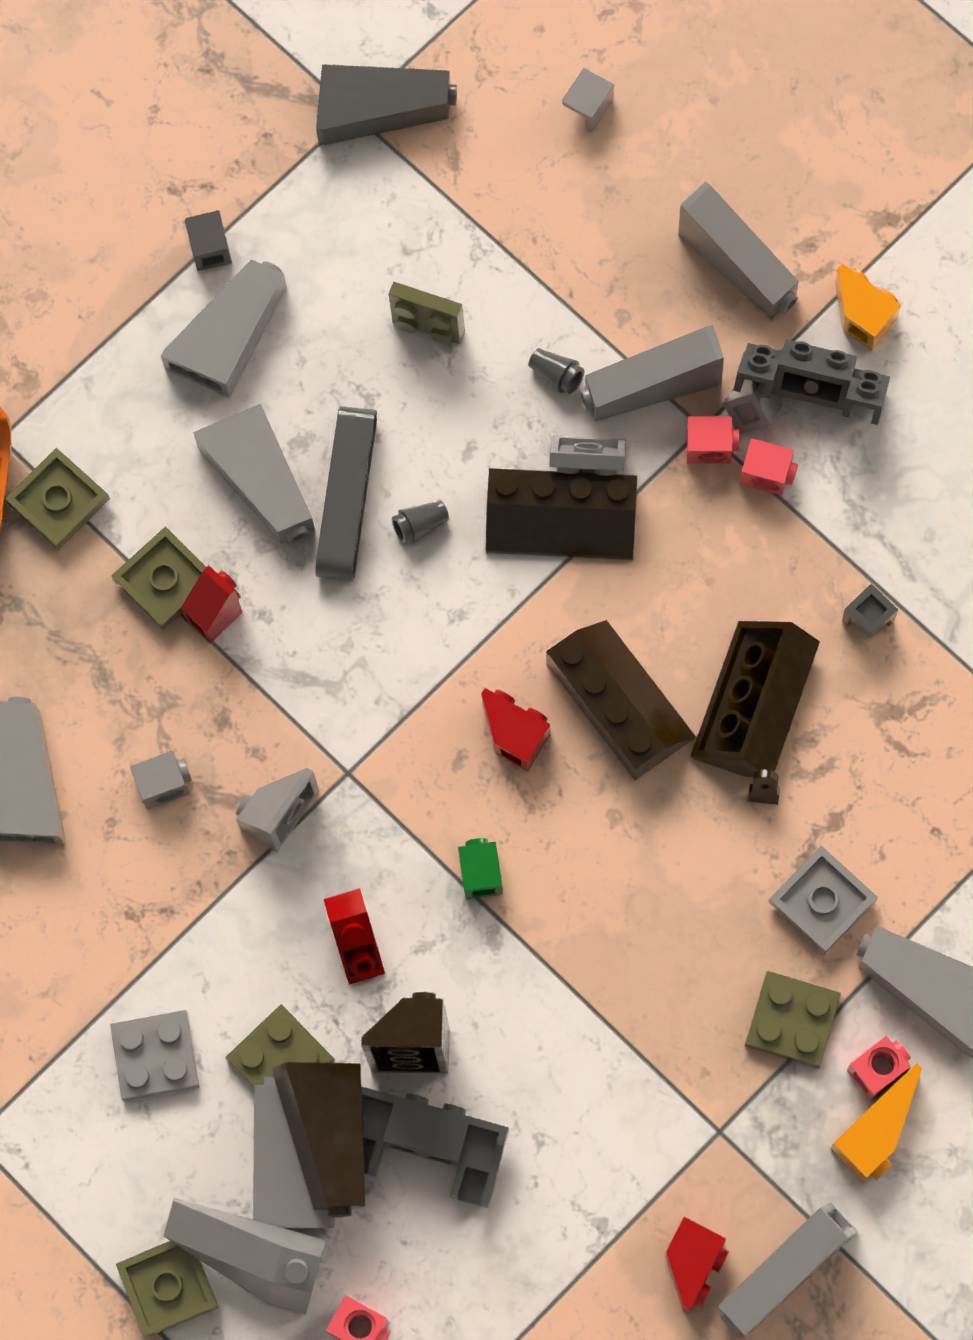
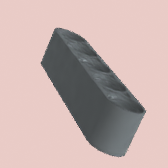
[315,406,377,581]

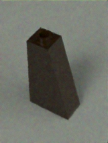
[273,1062,365,1217]

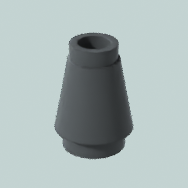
[528,348,585,394]
[392,500,449,544]

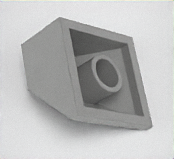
[236,768,319,852]

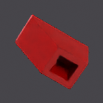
[181,565,243,643]
[481,688,551,772]
[323,888,386,985]
[665,1217,729,1314]

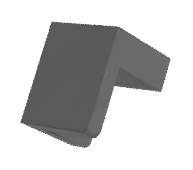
[185,210,232,271]
[842,584,898,639]

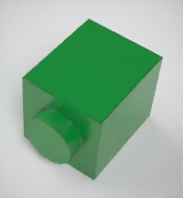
[458,838,503,900]

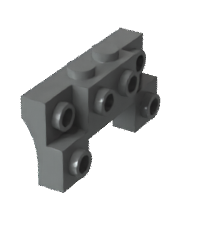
[733,340,890,425]
[361,1086,509,1208]

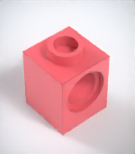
[687,416,739,464]
[740,438,798,496]
[847,1036,911,1101]
[326,1295,391,1340]

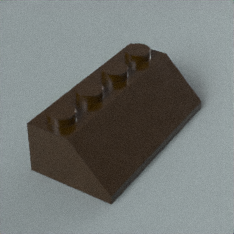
[486,468,637,560]
[546,620,696,780]
[690,621,820,777]
[361,992,450,1074]

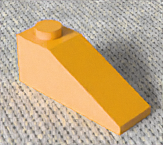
[831,1063,922,1183]

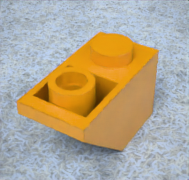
[835,263,901,351]

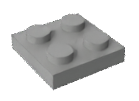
[549,436,626,475]
[768,846,878,954]
[110,1010,199,1102]

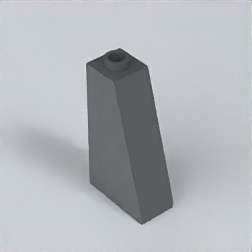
[316,64,457,145]

